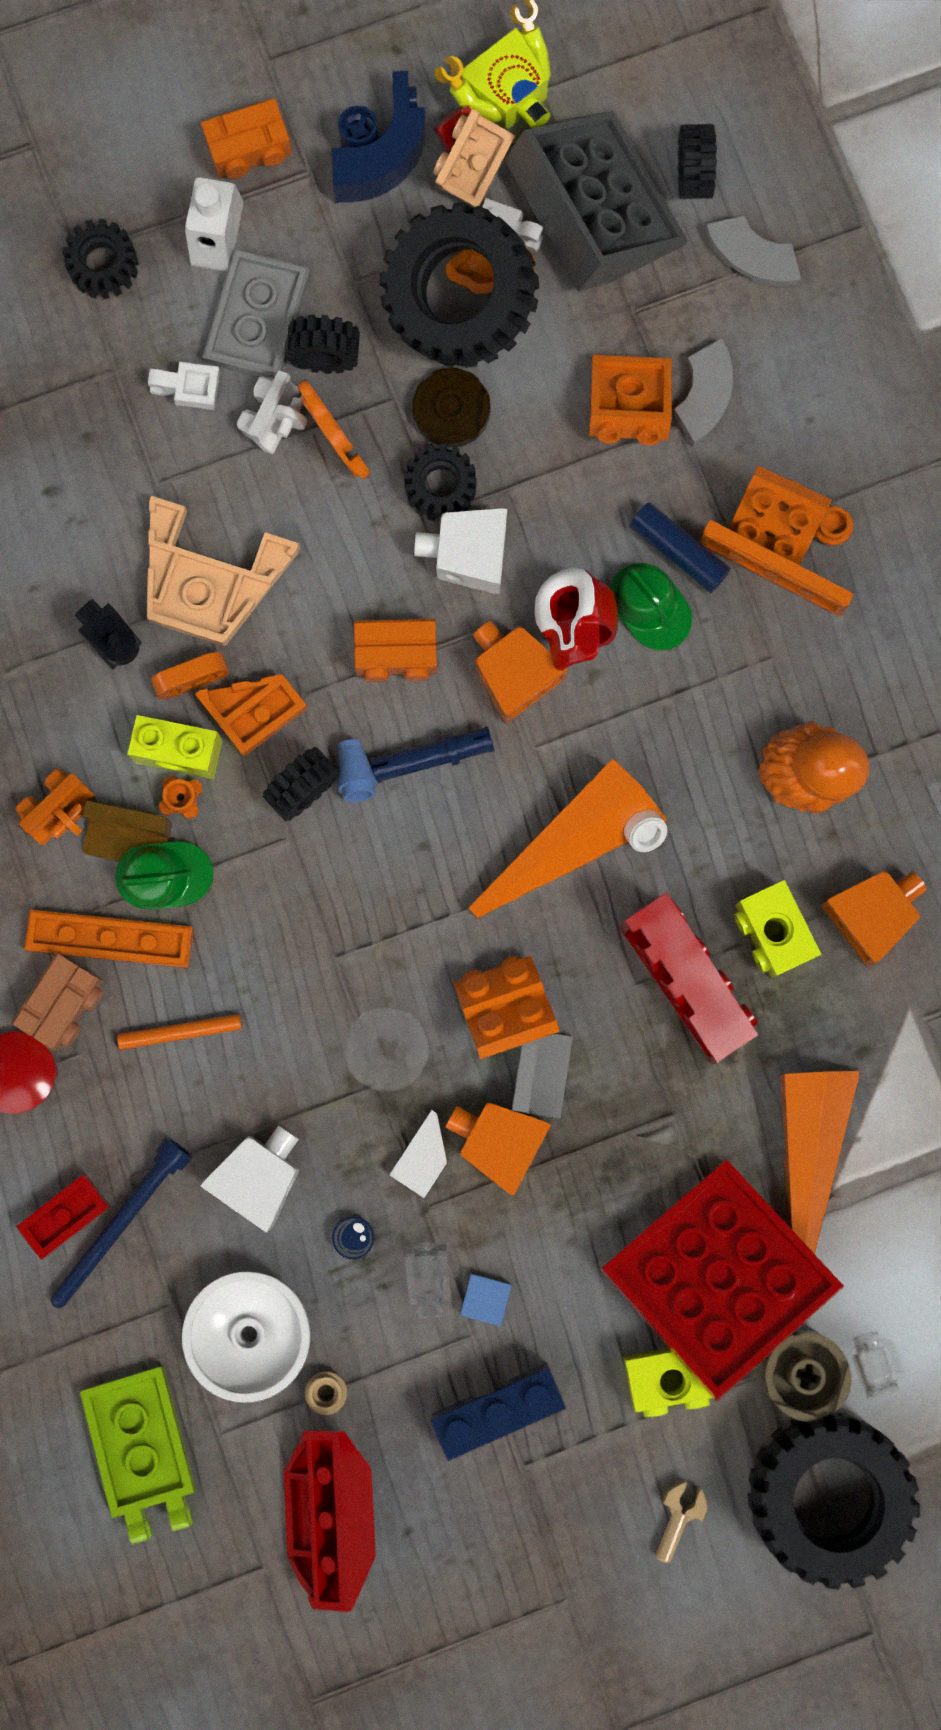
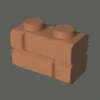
[11,953,104,1051]

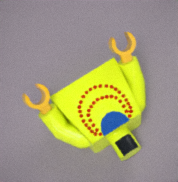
[434,0,551,129]

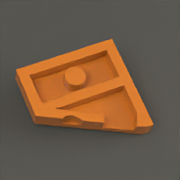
[195,674,308,757]

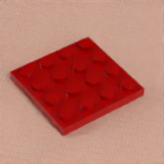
[601,1159,844,1402]

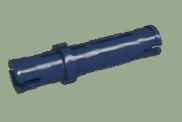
[370,726,495,783]

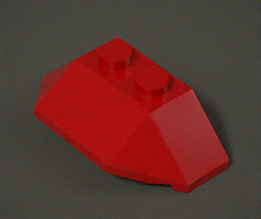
[283,1429,376,1612]

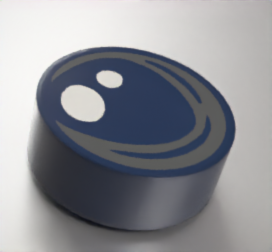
[332,1216,375,1259]

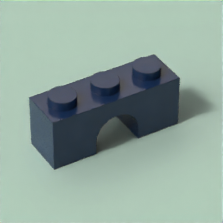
[431,1363,566,1461]

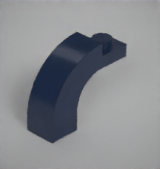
[332,71,426,203]

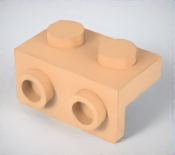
[433,109,515,208]

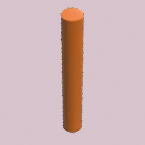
[117,1013,243,1050]

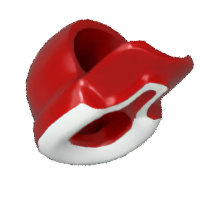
[534,567,619,671]

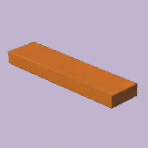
[700,520,854,617]
[24,910,194,969]

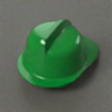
[610,563,692,651]
[115,841,214,910]

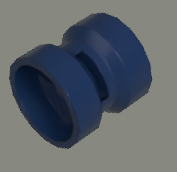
[338,105,379,147]

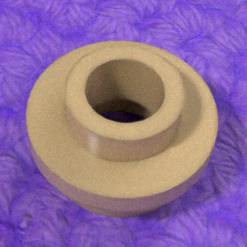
[305,1371,347,1415]

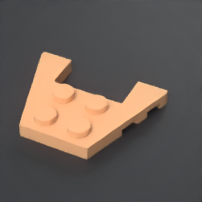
[147,496,300,647]

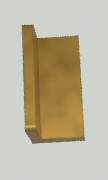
[82,801,173,862]

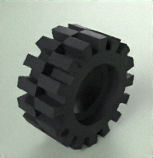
[677,124,717,199]
[62,219,139,299]
[286,314,360,374]
[404,443,476,522]
[263,747,339,822]

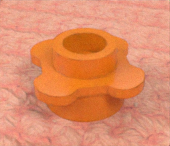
[159,776,203,819]

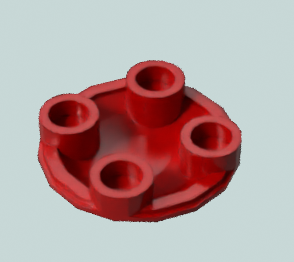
[0,1031,58,1114]

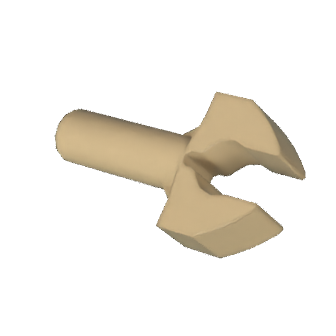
[655,1480,708,1563]

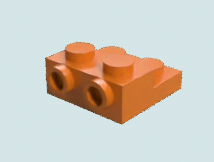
[589,354,672,446]
[453,955,560,1060]

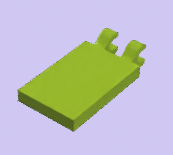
[80,1366,196,1545]

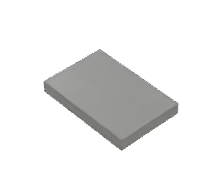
[202,249,311,378]

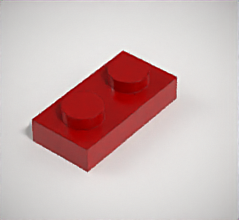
[16,1174,111,1260]

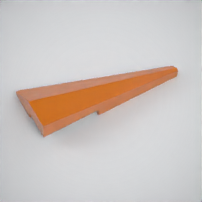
[468,758,667,919]
[780,1071,859,1254]

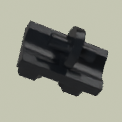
[75,599,142,670]

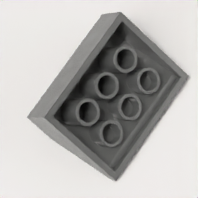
[504,111,688,292]

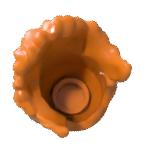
[758,721,870,814]

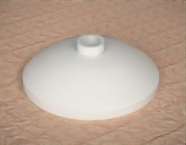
[182,1271,310,1403]

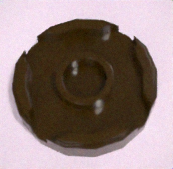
[412,368,491,448]

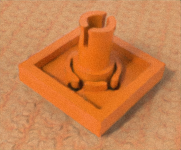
[728,465,832,565]

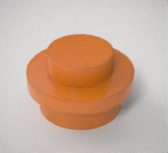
[815,506,853,546]

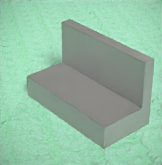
[511,1034,573,1119]

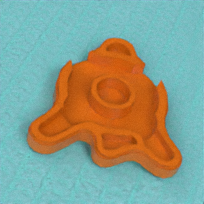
[296,379,371,480]

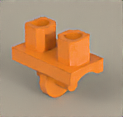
[15,768,95,847]

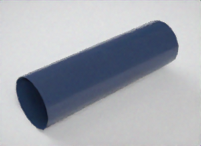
[629,502,731,593]

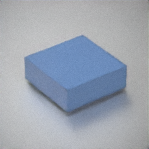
[460,1273,512,1327]

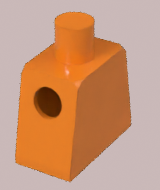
[473,621,568,724]
[820,871,927,967]
[445,1102,551,1196]

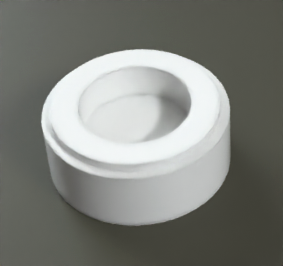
[624,810,667,852]

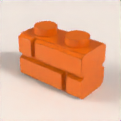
[200,98,292,179]
[354,619,437,682]

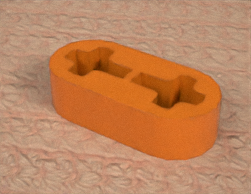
[151,652,229,700]

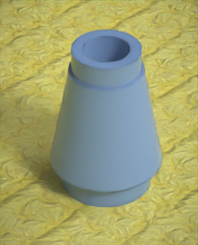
[337,739,378,802]

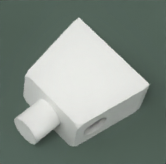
[185,177,244,271]
[414,509,507,594]
[201,1125,300,1232]

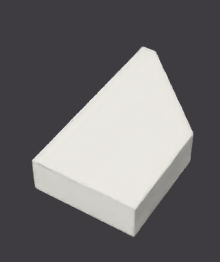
[390,1110,447,1198]

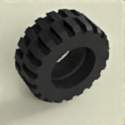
[379,203,539,368]
[747,1413,920,1590]

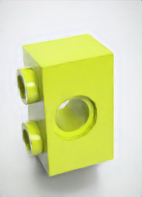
[127,715,223,780]
[733,880,822,979]
[623,1348,712,1417]

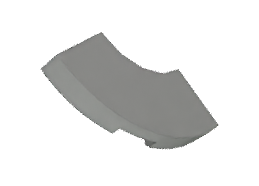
[705,216,802,287]
[673,338,733,447]

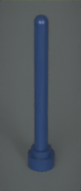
[51,1137,192,1308]

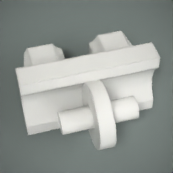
[237,371,308,454]

